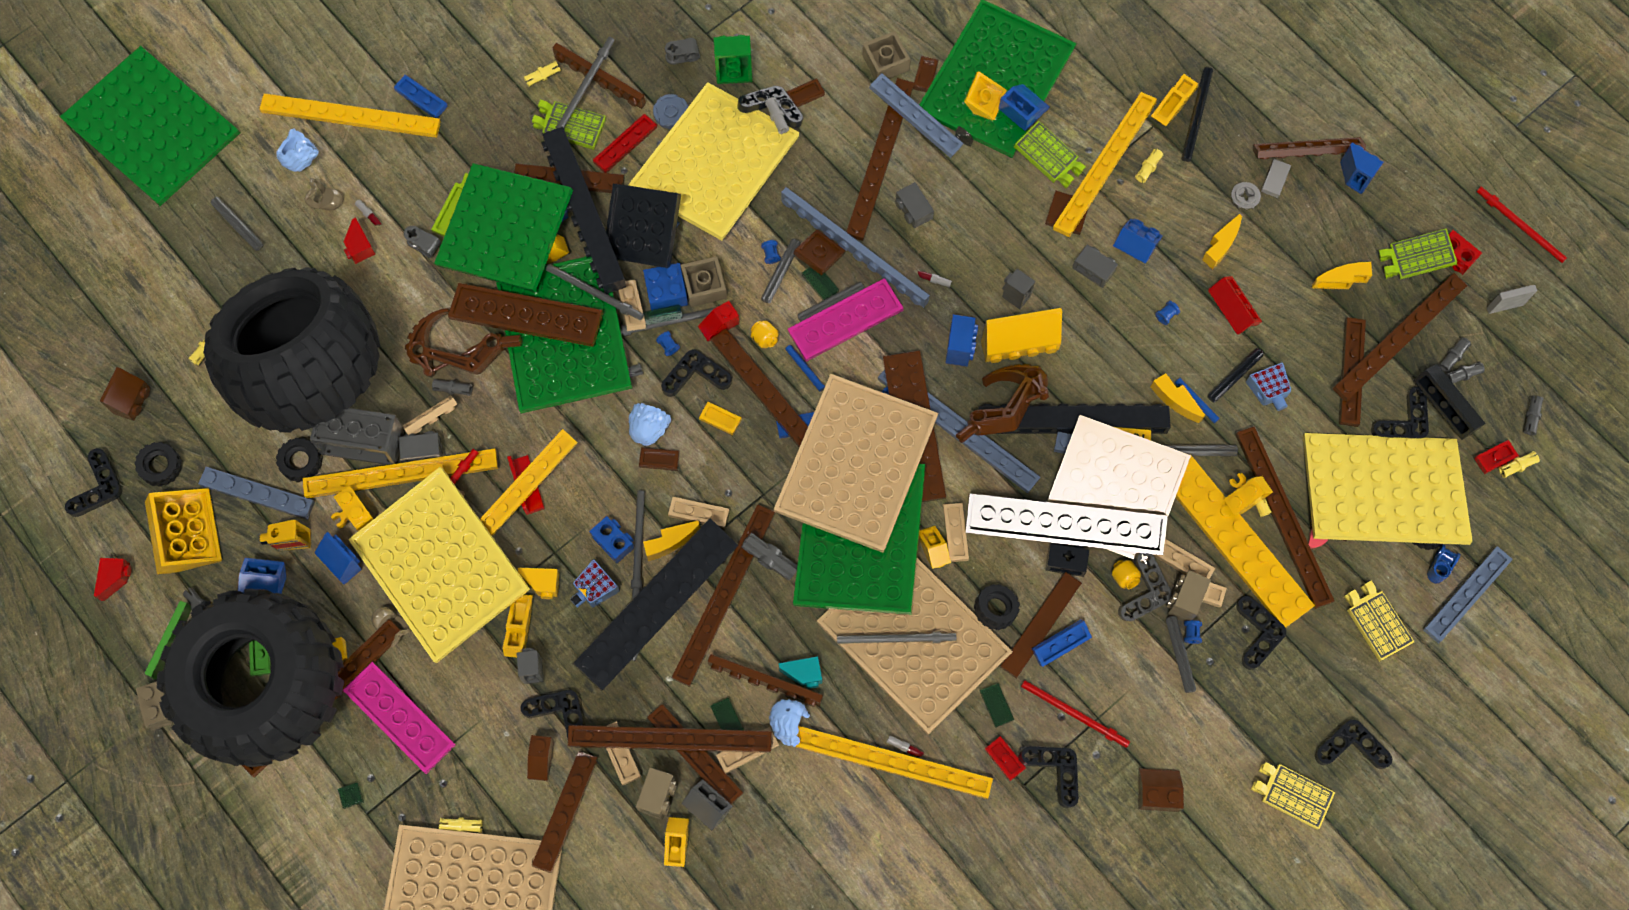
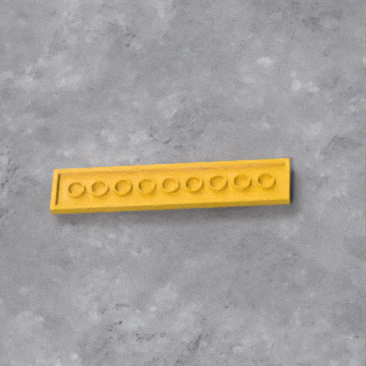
[1175,454,1315,628]

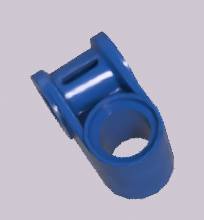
[1427,544,1461,584]

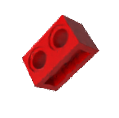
[1449,230,1482,275]

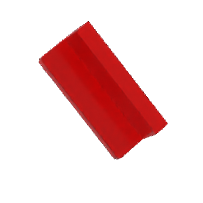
[1208,276,1262,335]
[507,455,545,515]

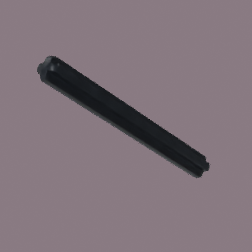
[1181,67,1213,162]

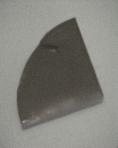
[955,126,973,147]

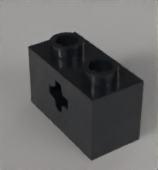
[1045,543,1089,577]

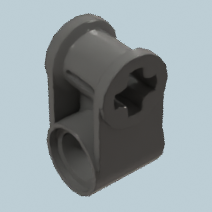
[665,38,700,65]
[404,226,441,258]

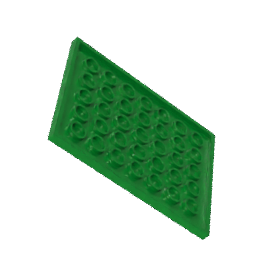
[919,0,1077,158]
[60,46,240,206]
[496,257,633,414]
[793,464,926,615]

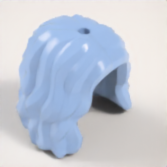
[276,128,319,172]
[629,403,671,446]
[769,699,810,747]

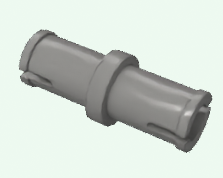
[765,98,789,134]

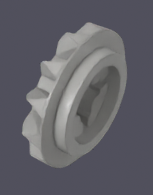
[1231,182,1261,210]

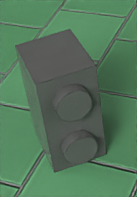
[895,182,934,229]
[1072,244,1118,288]
[1002,269,1035,309]
[399,431,442,463]
[517,648,544,684]
[681,779,733,831]

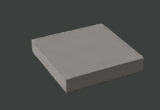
[1487,285,1537,314]

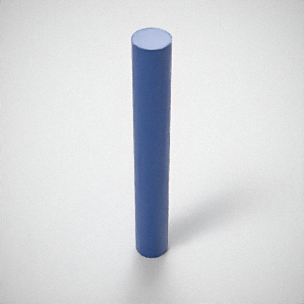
[785,345,825,392]
[1175,378,1220,424]

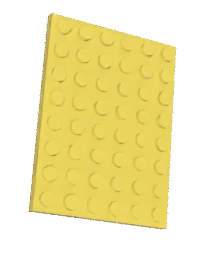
[628,82,799,241]
[1303,433,1472,545]
[348,467,530,663]

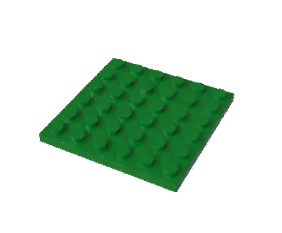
[434,163,573,292]

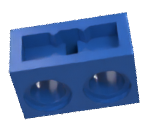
[589,516,634,564]

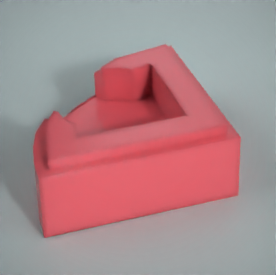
[1308,529,1329,549]

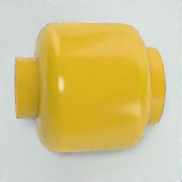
[751,321,778,349]
[1112,560,1141,589]

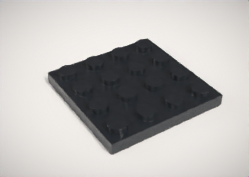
[606,183,681,268]

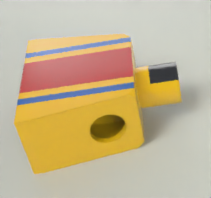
[260,520,311,550]

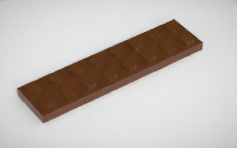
[448,283,603,347]
[882,351,946,502]

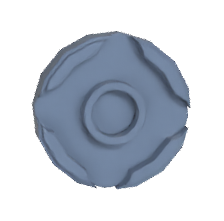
[653,94,688,129]

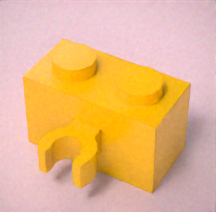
[1224,473,1273,515]
[331,486,373,531]

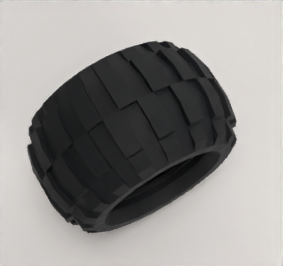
[203,267,380,433]
[157,589,344,767]

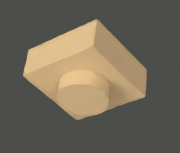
[1202,582,1227,608]

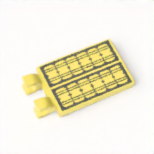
[1344,580,1414,662]
[1251,762,1335,830]

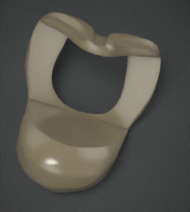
[305,178,342,211]
[372,607,411,647]

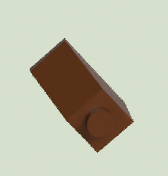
[527,735,554,781]

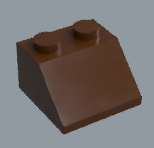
[100,367,151,421]
[1138,768,1184,812]

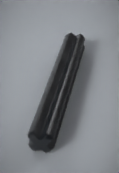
[1208,348,1264,403]

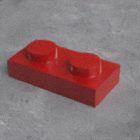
[1474,440,1519,475]
[984,736,1026,781]

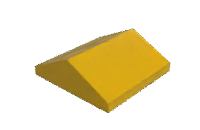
[964,71,1007,121]

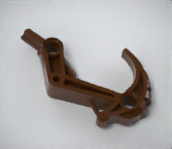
[405,308,522,377]
[956,364,1049,443]

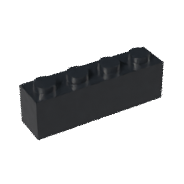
[1413,364,1486,440]

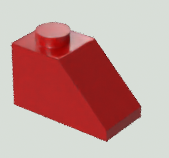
[343,217,376,264]
[698,301,740,342]
[94,558,132,601]

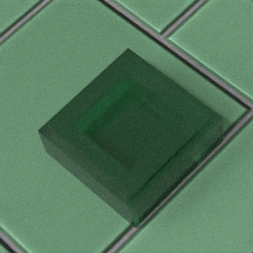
[338,782,364,809]

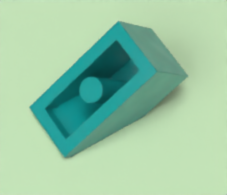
[778,657,822,689]

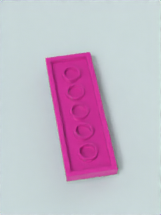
[788,278,903,362]
[343,662,456,774]

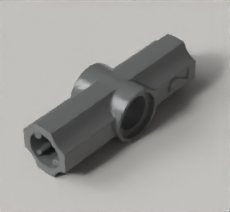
[741,533,797,581]

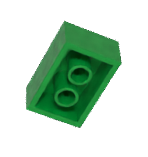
[714,35,752,84]

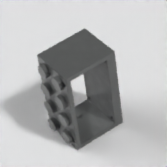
[310,408,405,465]

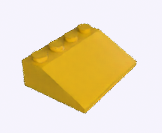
[981,308,1062,363]
[145,488,222,574]

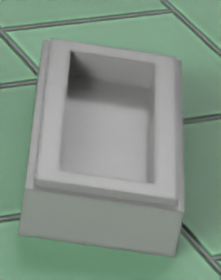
[1261,159,1291,198]

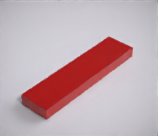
[593,113,657,173]

